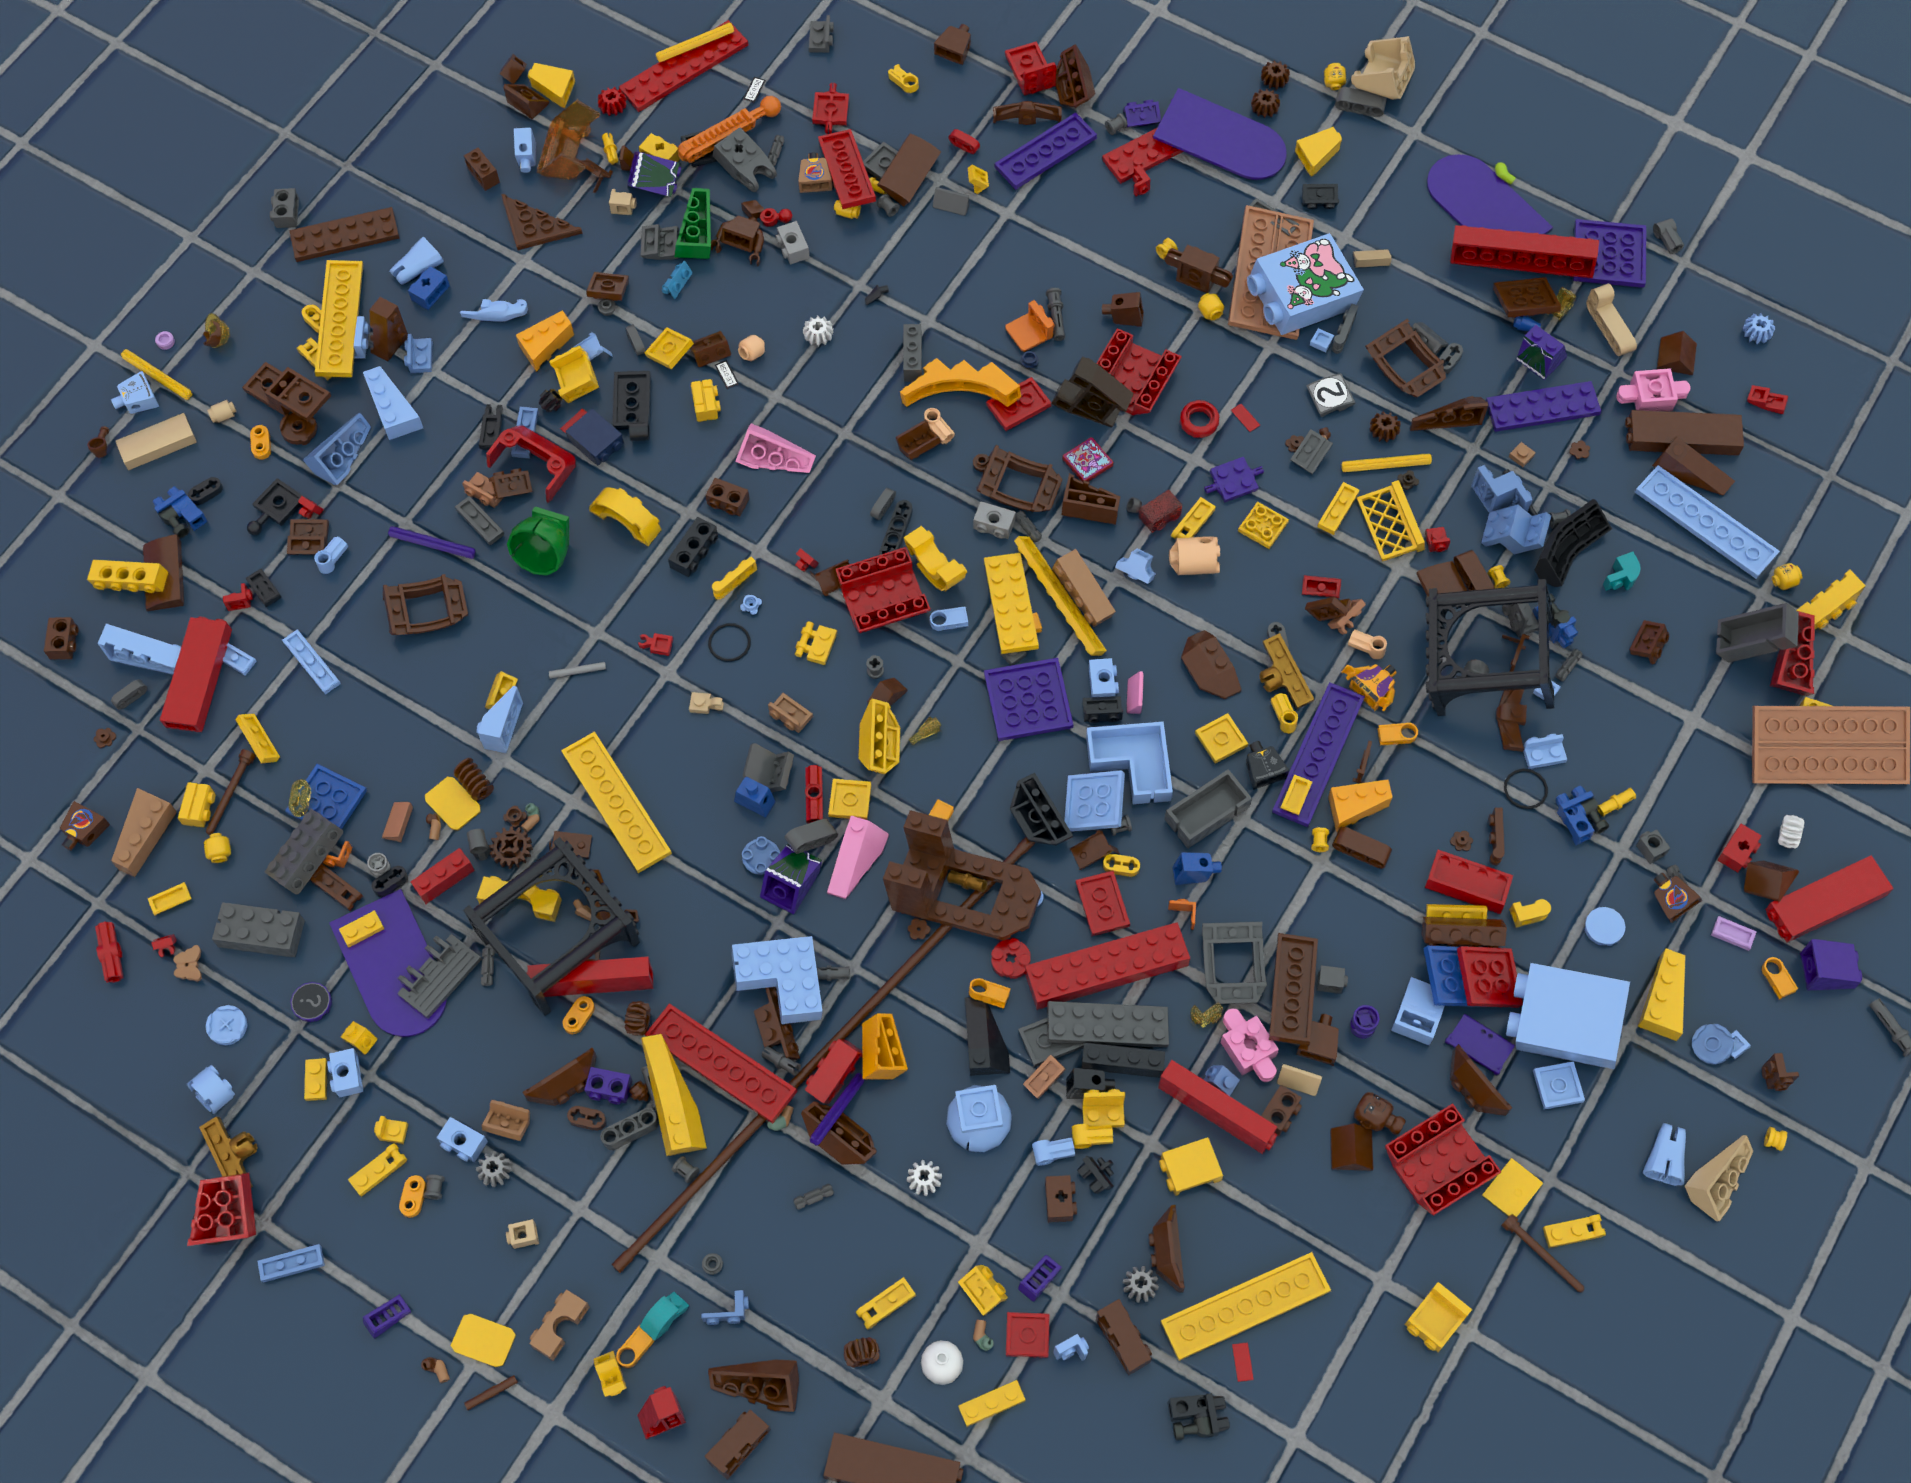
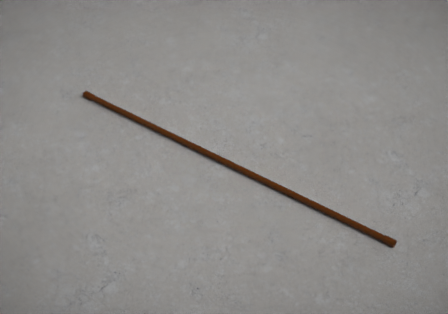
[611,837,1036,1273]

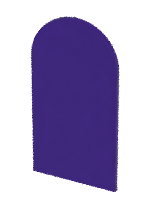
[1153,88,1287,180]
[1427,154,1553,234]
[329,889,447,1037]

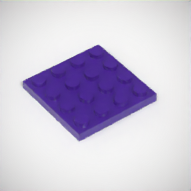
[1573,219,1646,288]
[984,658,1074,741]

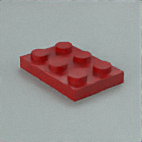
[986,377,1051,431]
[1075,871,1130,936]

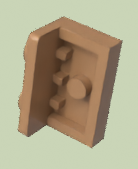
[768,693,813,733]
[482,1100,530,1141]

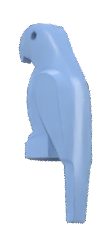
[460,299,528,322]

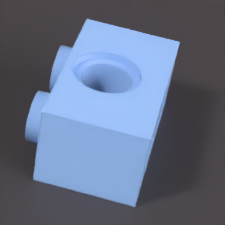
[1088,658,1119,698]
[327,1048,364,1098]
[437,1117,488,1163]

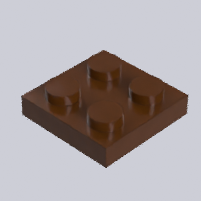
[586,272,629,301]

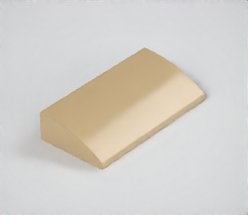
[116,413,197,470]

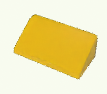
[485,671,518,709]

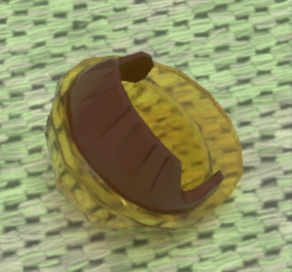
[203,313,230,348]

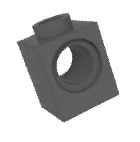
[1636,829,1670,864]
[1317,965,1348,994]

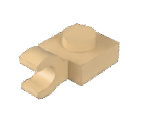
[689,692,724,714]

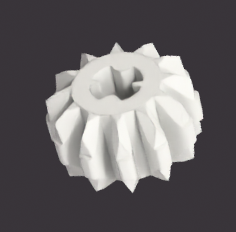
[803,316,833,347]
[1778,815,1804,848]
[907,1160,942,1196]

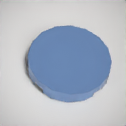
[1692,1024,1734,1065]

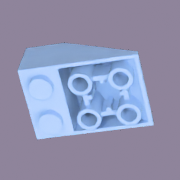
[1391,977,1444,1045]

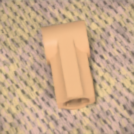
[924,408,955,444]
[1348,629,1387,659]

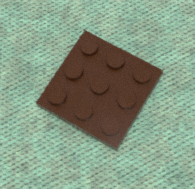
[1493,277,1561,318]

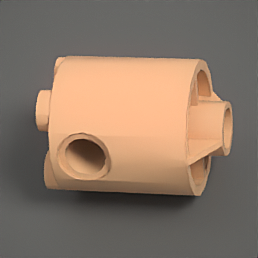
[1169,536,1220,575]

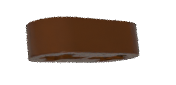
[567,1106,606,1131]

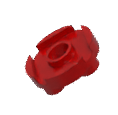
[991,938,1031,979]

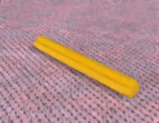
[656,23,734,62]
[121,349,192,400]
[1341,454,1432,472]

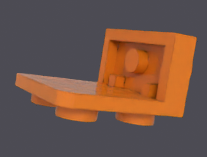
[1005,300,1054,352]

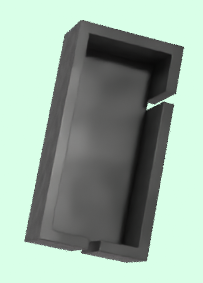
[1716,603,1799,663]
[1165,769,1252,848]
[212,902,305,958]

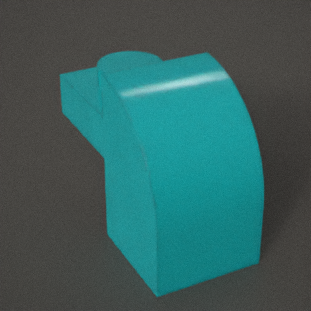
[1603,552,1641,591]
[640,1292,689,1341]

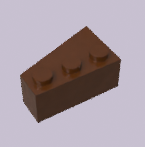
[1061,473,1120,525]
[1096,1299,1152,1376]
[704,1410,771,1480]

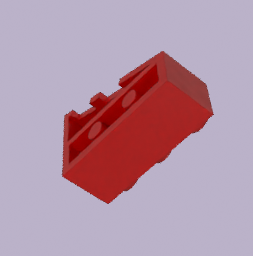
[805,1039,863,1104]
[637,1386,686,1439]

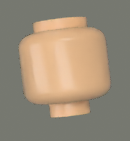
[738,335,765,361]

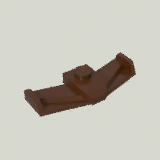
[993,101,1062,125]
[1496,689,1527,752]

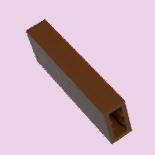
[1625,410,1744,456]
[823,1432,964,1483]

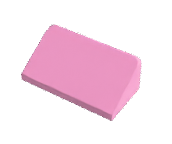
[1126,671,1143,714]

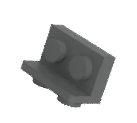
[809,15,834,53]

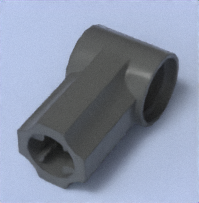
[1653,218,1684,254]
[467,829,491,860]

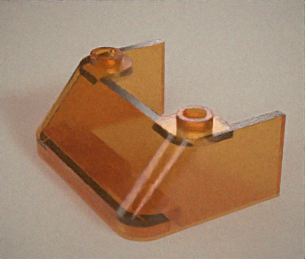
[537,99,601,180]

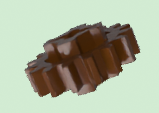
[489,826,533,869]

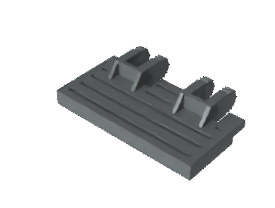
[397,934,482,1019]

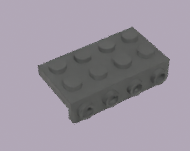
[265,808,343,894]

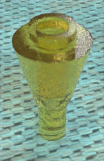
[908,716,942,745]

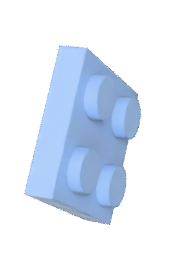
[1533,1061,1585,1110]

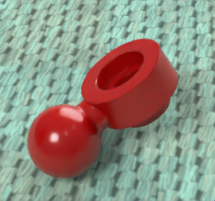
[760,208,792,227]

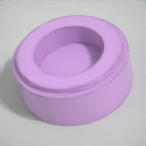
[155,331,175,350]

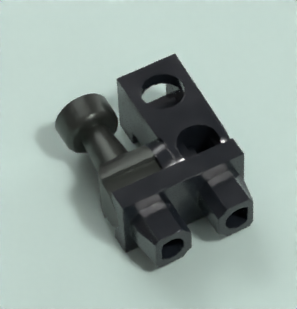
[1168,1393,1230,1440]

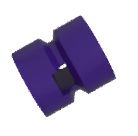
[1350,1005,1380,1039]

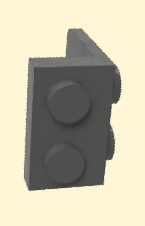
[743,743,794,793]

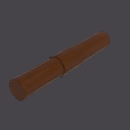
[464,1375,518,1410]

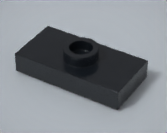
[245,569,282,607]

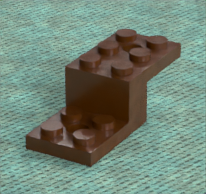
[242,362,331,422]

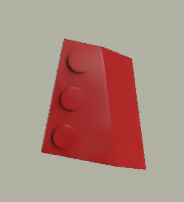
[187,1173,256,1246]

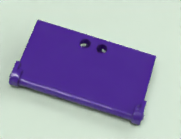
[1445,1013,1515,1076]

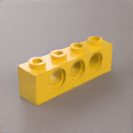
[87,560,168,593]

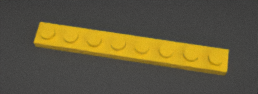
[1014,536,1107,656]

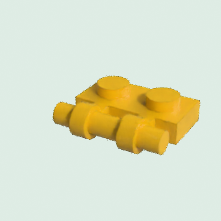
[795,621,837,665]

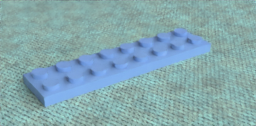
[1635,465,1780,579]

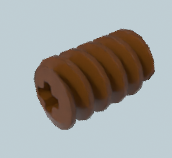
[454,758,494,801]

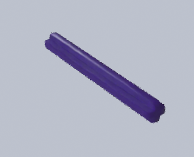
[388,526,476,559]
[810,1073,865,1146]

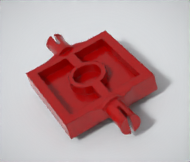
[812,83,849,134]

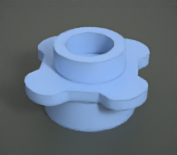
[740,595,762,615]

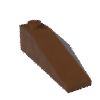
[1410,396,1488,431]

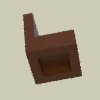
[500,54,527,84]

